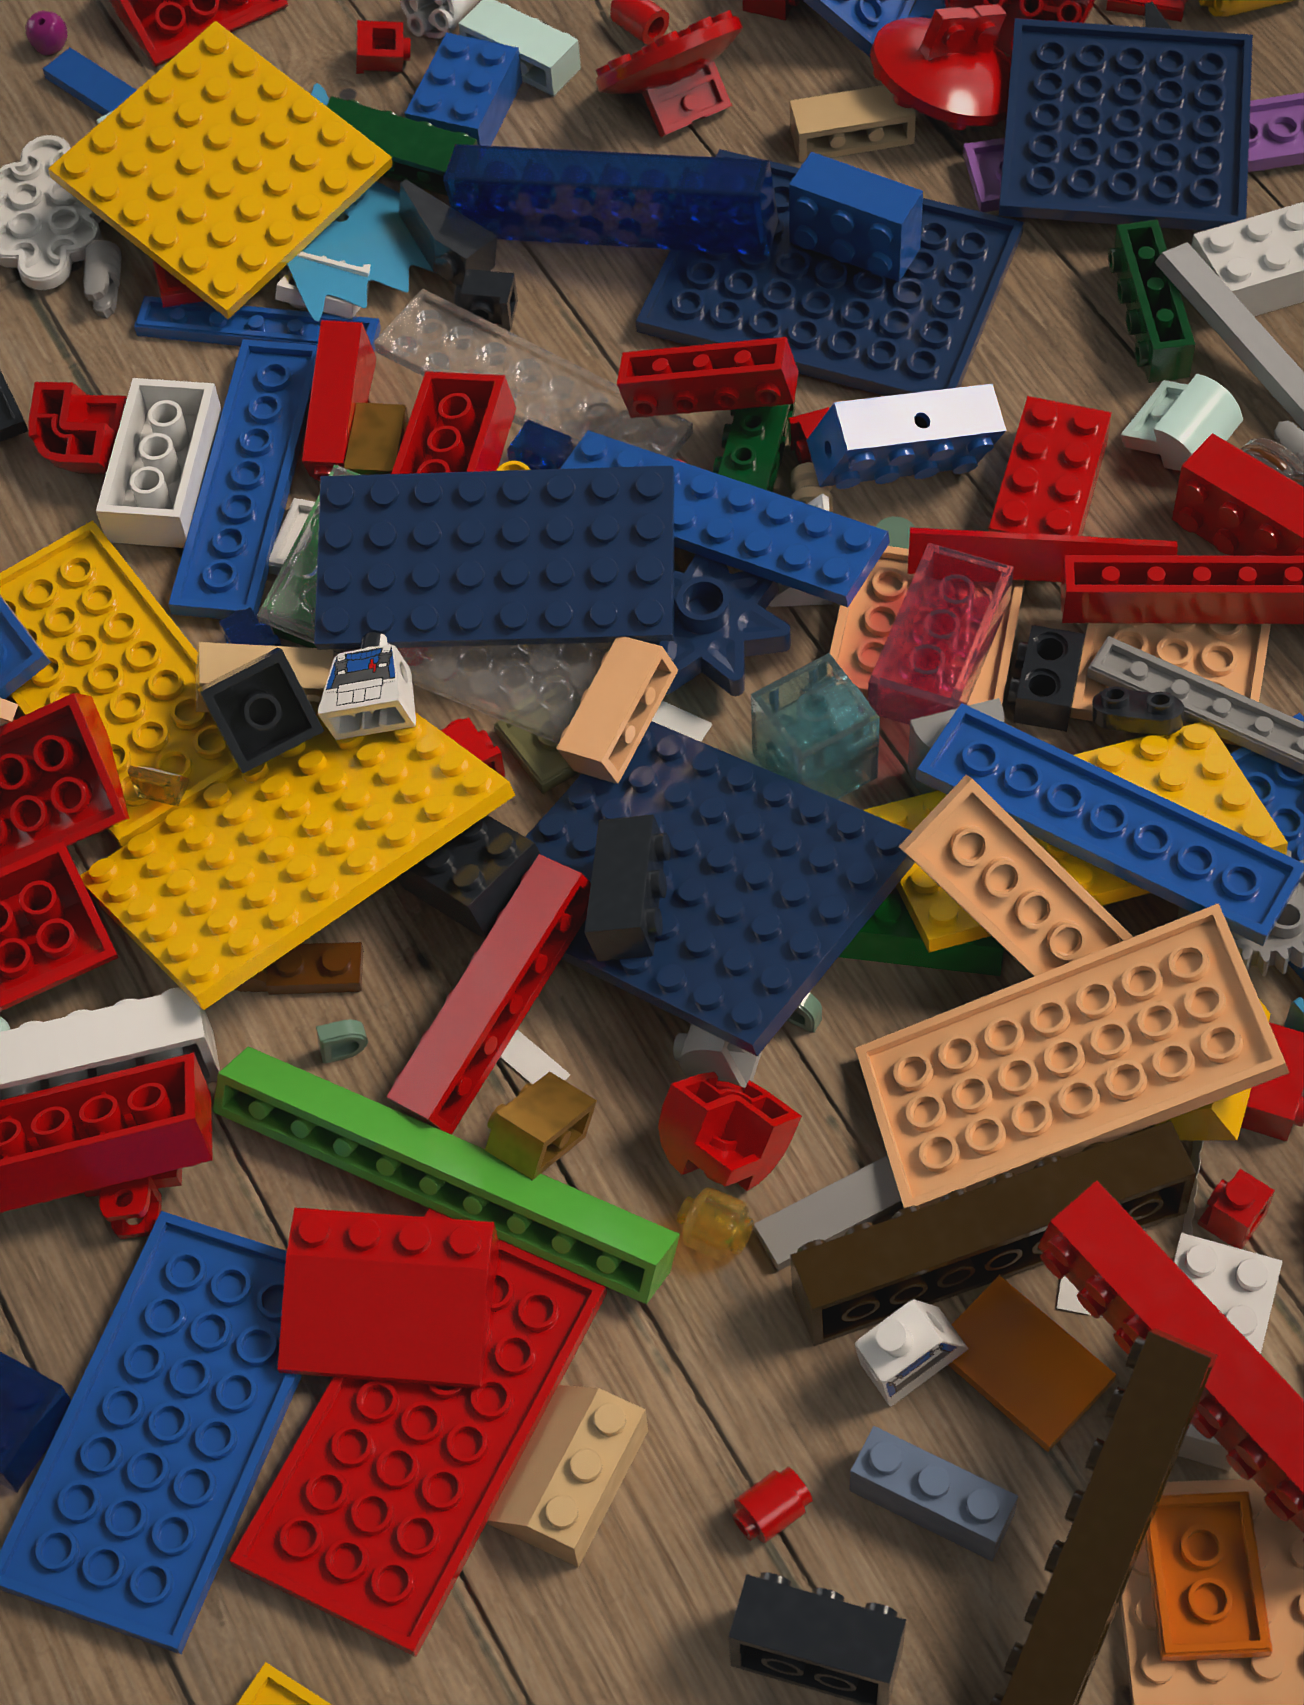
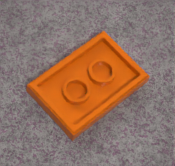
[948,1275,1117,1452]
[1145,1491,1273,1662]

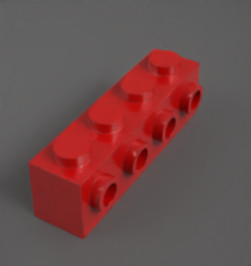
[617,337,799,418]

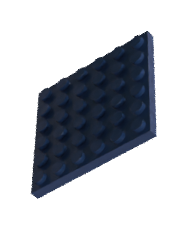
[998,18,1253,231]

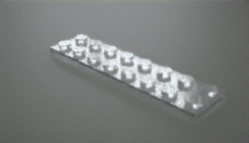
[374,289,693,458]

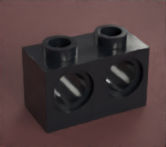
[1007,625,1085,732]

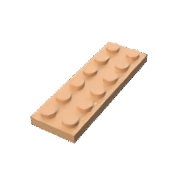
[899,775,1133,977]

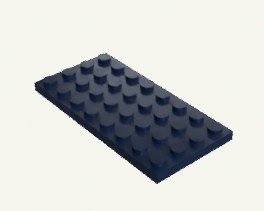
[314,466,675,650]

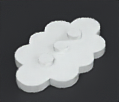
[0,135,103,290]

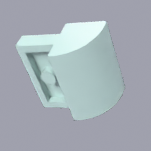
[1121,374,1243,471]

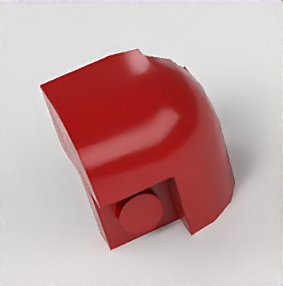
[28,382,127,474]
[658,1072,802,1191]

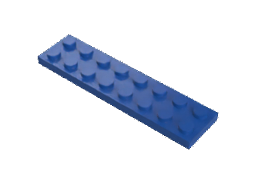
[168,339,318,622]
[560,430,890,607]
[916,703,1304,946]

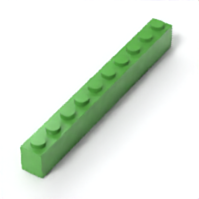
[213,1046,680,1305]

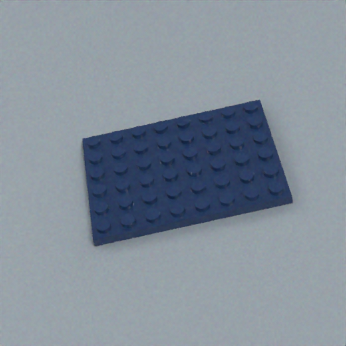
[636,149,1024,396]
[526,721,915,1056]

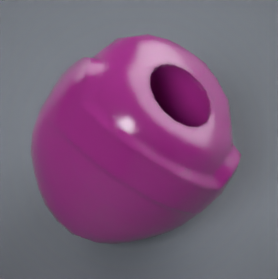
[25,11,68,56]

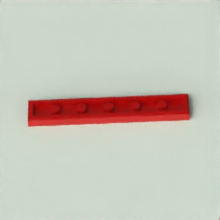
[907,527,1178,582]

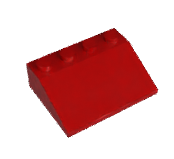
[109,0,289,67]
[0,693,129,869]
[0,841,119,1012]
[278,1207,500,1389]

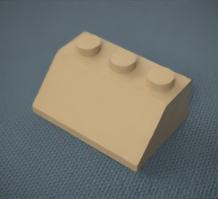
[487,1385,648,1568]

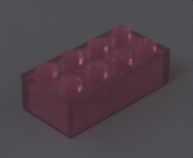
[868,543,1014,725]

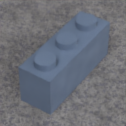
[850,1426,1018,1561]

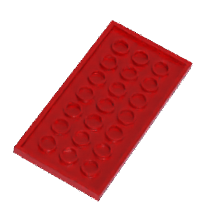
[229,1208,607,1657]

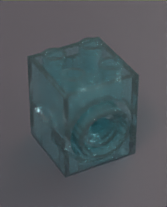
[751,653,880,799]

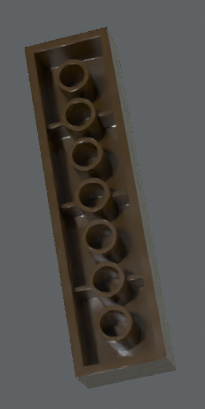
[790,1121,1196,1346]

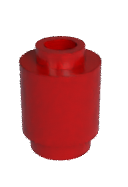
[732,1467,813,1544]

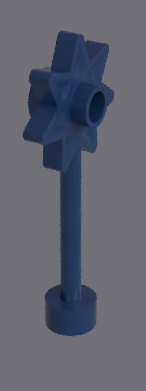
[647,554,791,696]

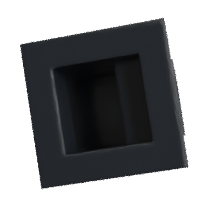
[454,269,518,331]

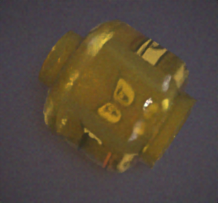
[676,1187,754,1261]

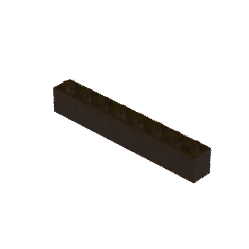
[990,1329,1218,1705]

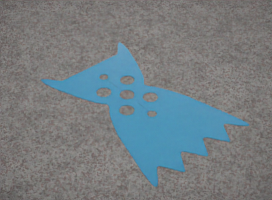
[287,83,436,322]

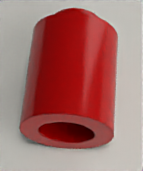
[610,0,670,45]

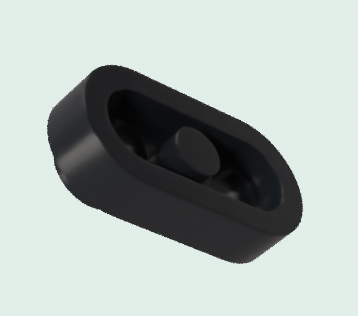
[1092,686,1184,735]

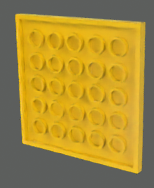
[48,21,392,319]

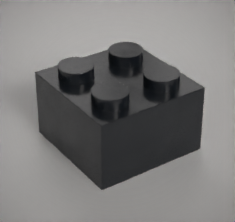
[197,647,324,773]

